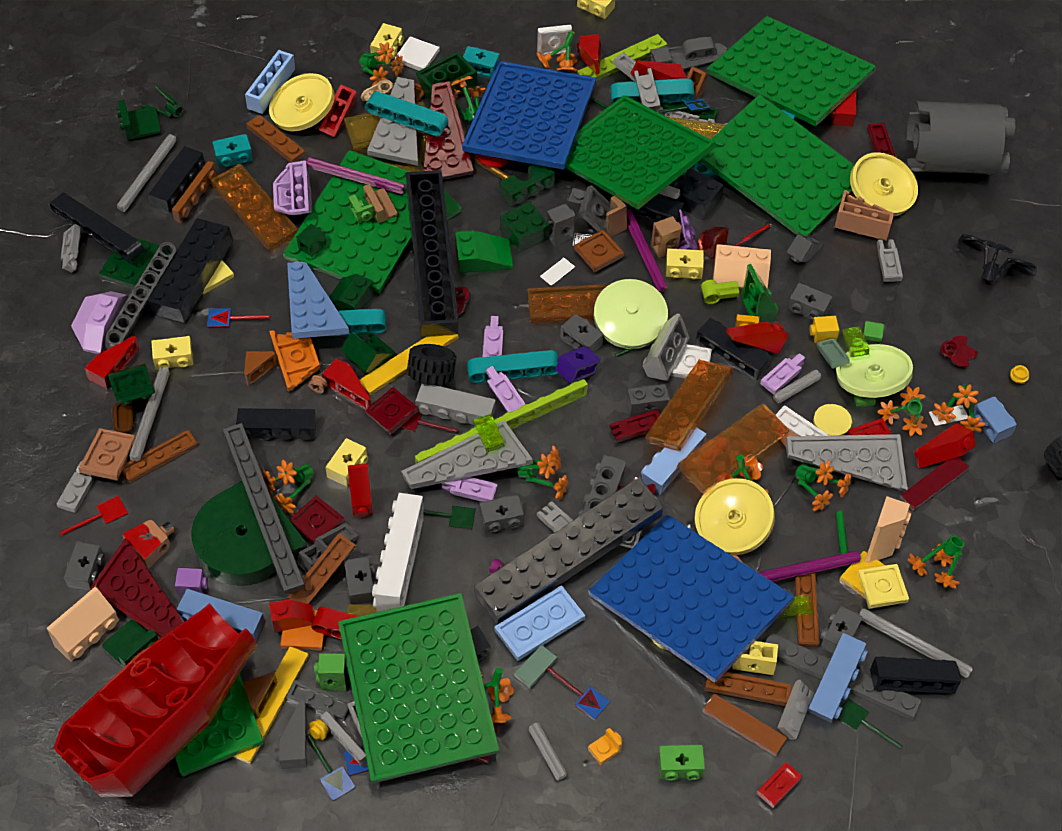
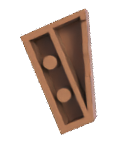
[834,190,894,241]

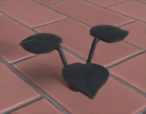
[958,234,1037,283]

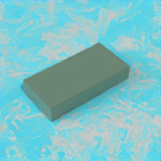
[817,338,850,368]
[514,645,557,688]

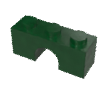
[499,164,555,207]

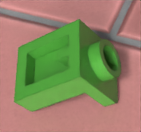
[348,195,375,223]

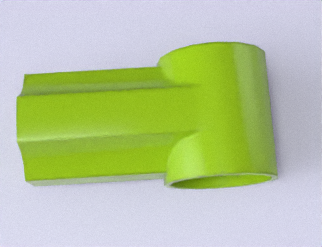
[701,280,739,304]

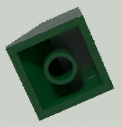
[329,274,374,311]
[341,332,397,373]

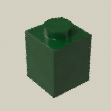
[296,224,326,257]

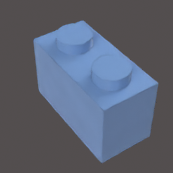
[973,396,1017,444]

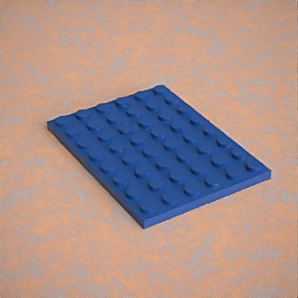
[462,61,596,170]
[588,514,794,683]

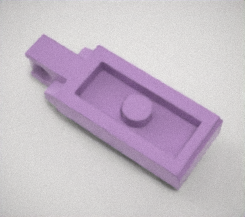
[483,316,503,357]
[760,353,805,395]
[486,366,525,412]
[441,477,497,502]

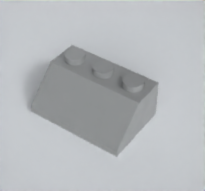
[643,313,690,381]

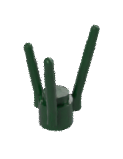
[141,86,184,118]

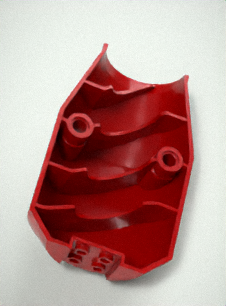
[53,603,258,797]

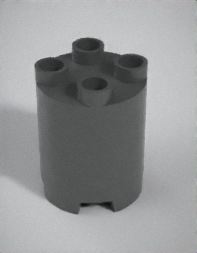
[906,101,1015,175]

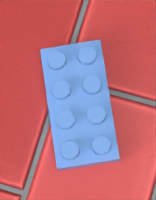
[494,585,585,661]

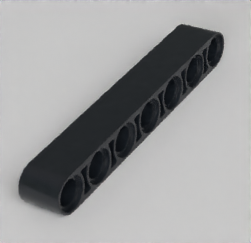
[49,192,144,262]

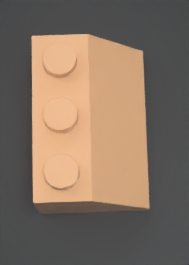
[713,244,771,289]
[865,496,911,563]
[47,587,119,662]

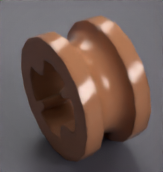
[308,375,328,393]

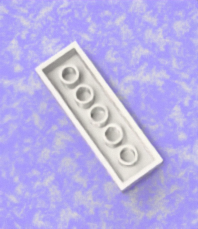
[372,493,424,612]

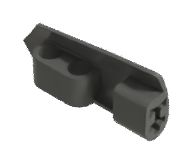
[650,37,728,70]

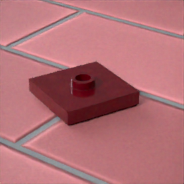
[365,387,419,435]
[289,495,345,544]

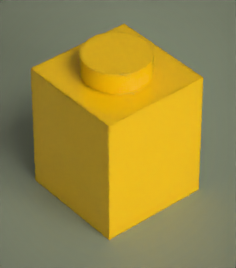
[809,316,839,343]

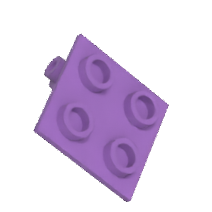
[679,210,698,250]

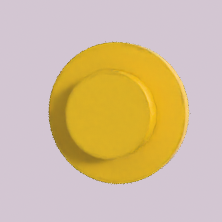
[1010,365,1029,383]
[309,719,329,740]

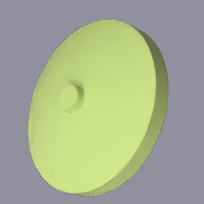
[594,279,668,349]
[836,344,913,398]

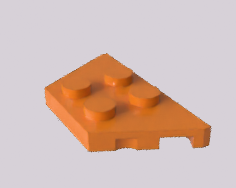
[269,330,320,392]

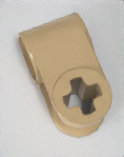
[361,80,393,102]

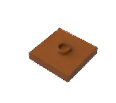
[574,230,624,272]

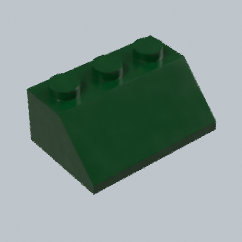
[416,51,477,102]

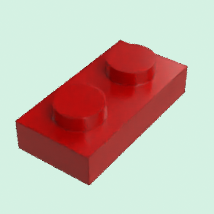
[847,418,891,435]
[757,762,802,808]

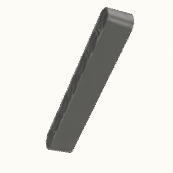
[105,242,176,350]

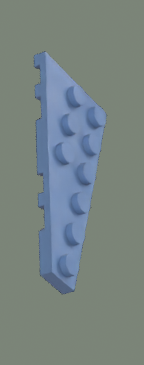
[287,261,349,339]

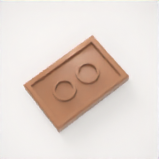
[79,428,136,480]

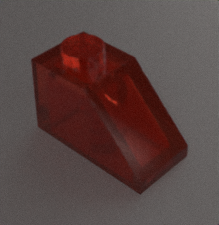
[698,227,729,260]

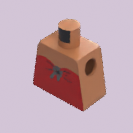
[122,520,175,569]

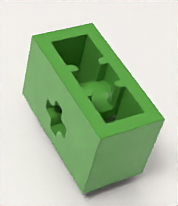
[314,654,347,691]
[658,745,705,781]

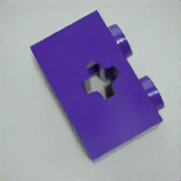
[555,346,601,384]

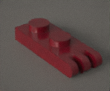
[609,409,665,442]

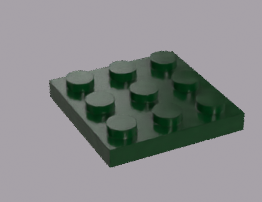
[98,237,170,289]

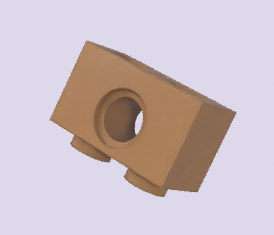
[651,216,682,259]

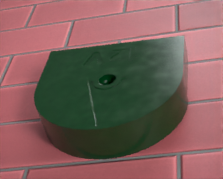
[191,481,307,586]

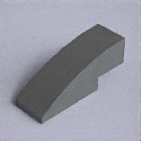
[296,523,359,573]

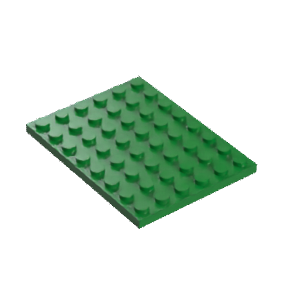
[707,16,876,126]
[700,94,854,235]
[565,95,716,209]
[283,150,411,294]
[338,593,500,784]

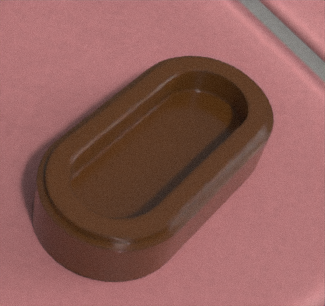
[113,403,134,434]

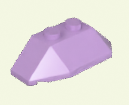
[273,161,312,215]
[71,291,129,354]

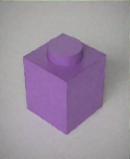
[175,568,207,596]

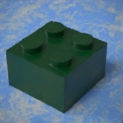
[500,201,549,253]

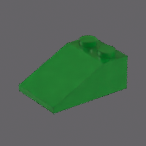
[455,230,513,274]
[741,264,778,323]

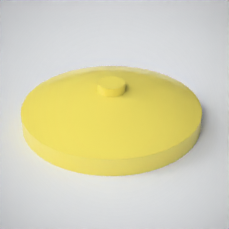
[269,73,335,131]
[850,153,918,216]
[695,478,775,555]

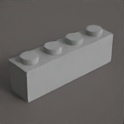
[415,384,496,427]

